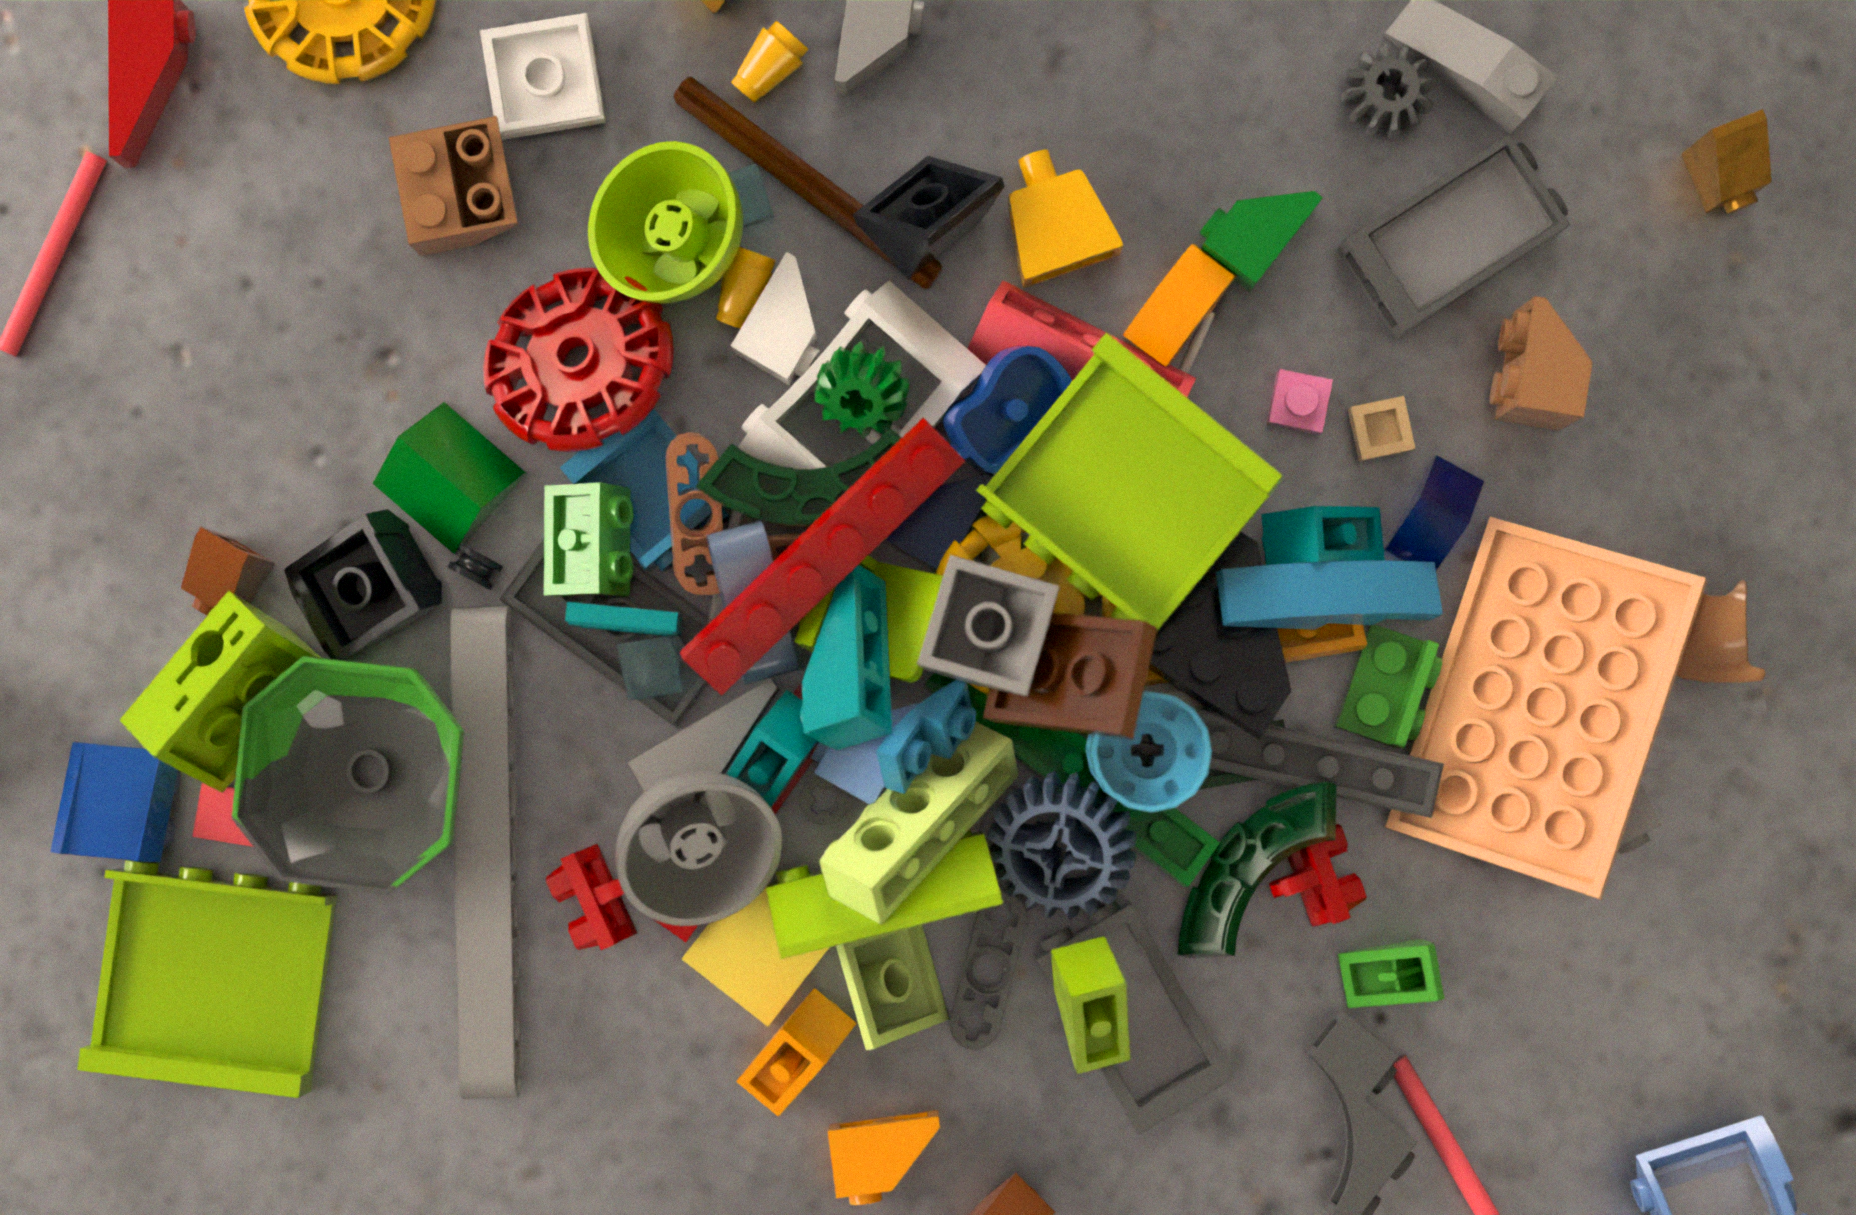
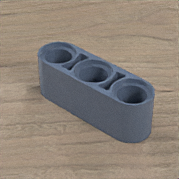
[706,521,798,685]

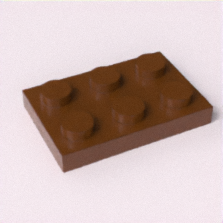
[983,613,1157,739]

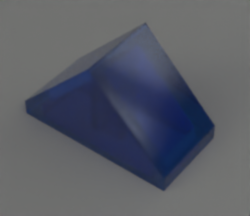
[1384,455,1484,571]

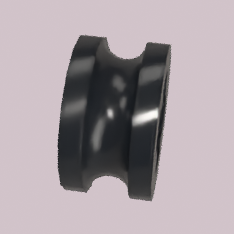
[448,543,503,590]

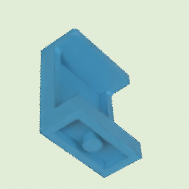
[560,409,729,573]

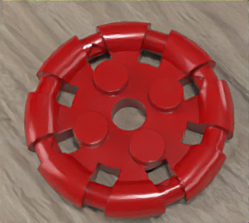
[483,267,674,452]

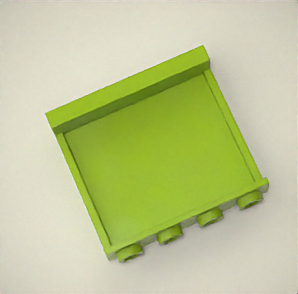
[976,332,1283,633]
[77,860,337,1098]

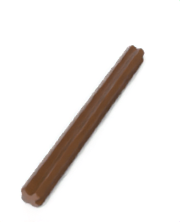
[673,77,943,289]

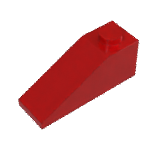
[108,0,196,168]

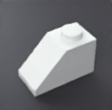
[731,252,820,386]

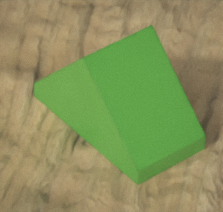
[1338,939,1445,1008]

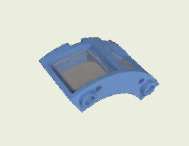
[1631,1115,1807,1215]

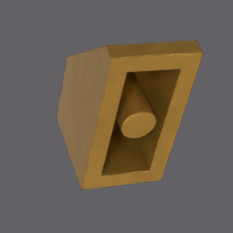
[1682,109,1772,215]

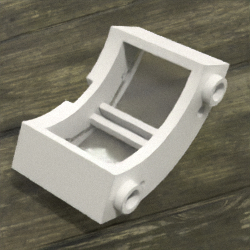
[738,281,986,469]

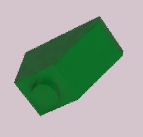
[1199,191,1323,292]

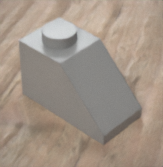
[834,0,924,95]

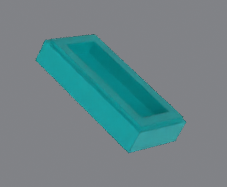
[565,602,683,637]

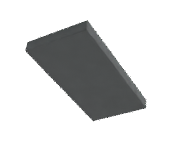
[499,539,709,728]

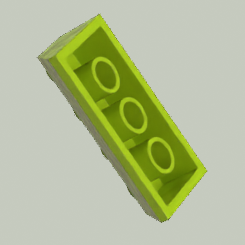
[766,828,1003,959]

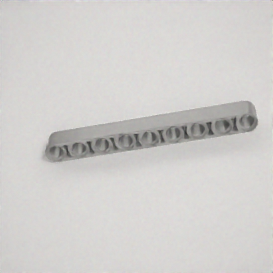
[450,606,522,1099]

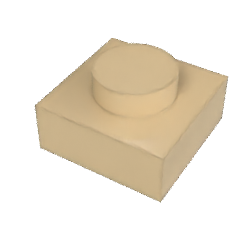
[1348,396,1416,462]

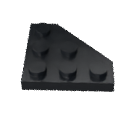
[1149,532,1292,740]

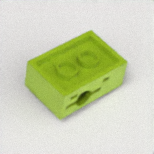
[119,591,321,793]

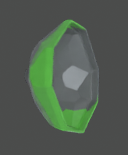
[232,656,464,894]

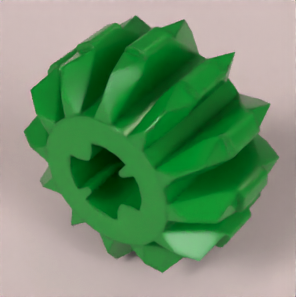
[814,341,910,439]

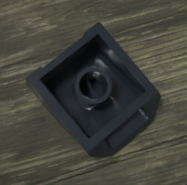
[284,509,442,661]

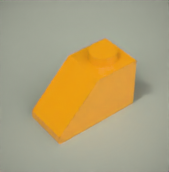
[736,988,857,1116]
[828,1110,940,1205]

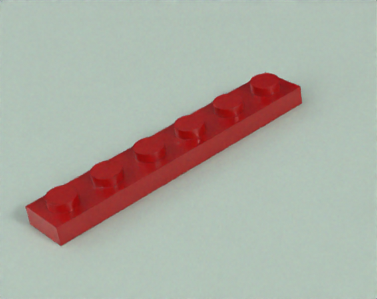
[680,417,966,696]

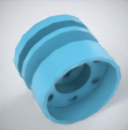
[1085,691,1212,812]

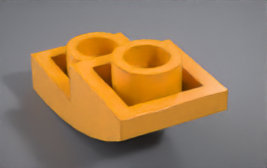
[1123,243,1237,367]

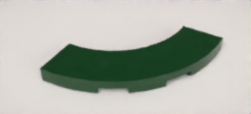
[696,428,902,527]
[1178,781,1337,958]

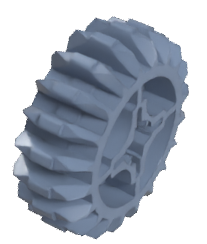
[987,770,1137,921]

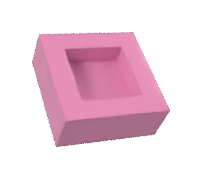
[1266,369,1333,435]

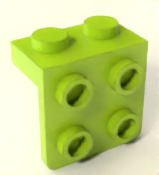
[794,555,943,683]

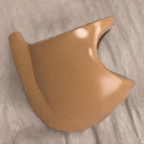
[1676,580,1766,683]

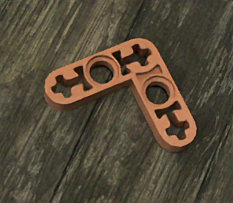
[665,432,803,595]

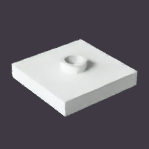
[480,13,606,140]

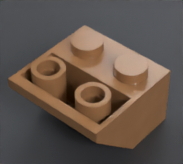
[388,116,519,256]
[1490,296,1593,431]

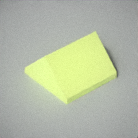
[836,924,949,1050]

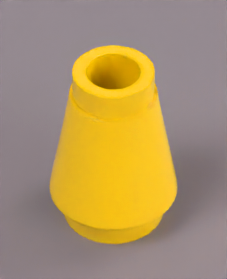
[731,20,809,103]
[715,247,776,329]

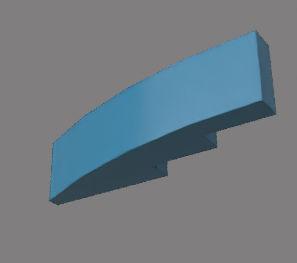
[1216,560,1443,630]

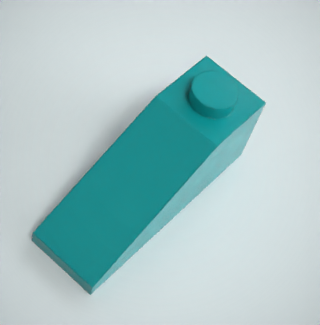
[800,565,892,751]

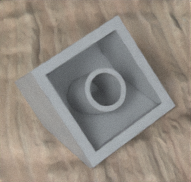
[917,555,1060,697]

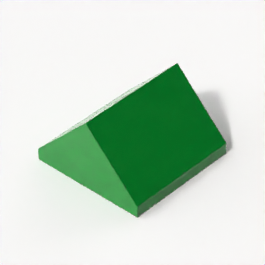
[372,402,527,555]

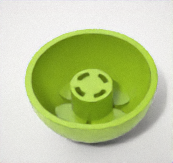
[588,141,743,304]

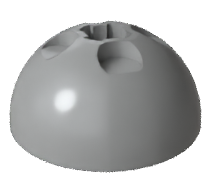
[616,771,782,926]

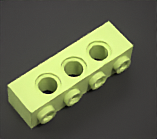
[819,722,1019,925]

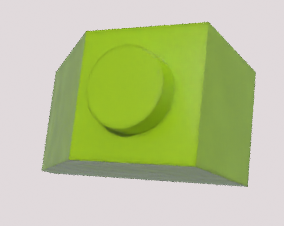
[1051,936,1131,1074]

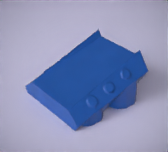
[50,742,181,862]

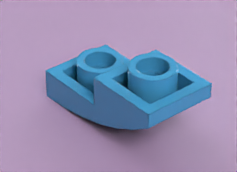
[876,680,976,794]

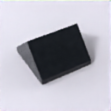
[853,156,1005,280]

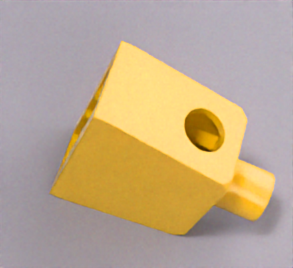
[1007,149,1123,289]

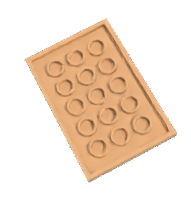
[1385,517,1707,900]

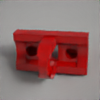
[1269,824,1367,927]
[545,844,637,950]

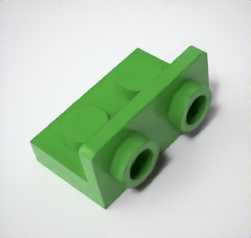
[544,482,634,597]
[1334,624,1443,748]

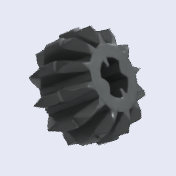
[1341,43,1436,139]

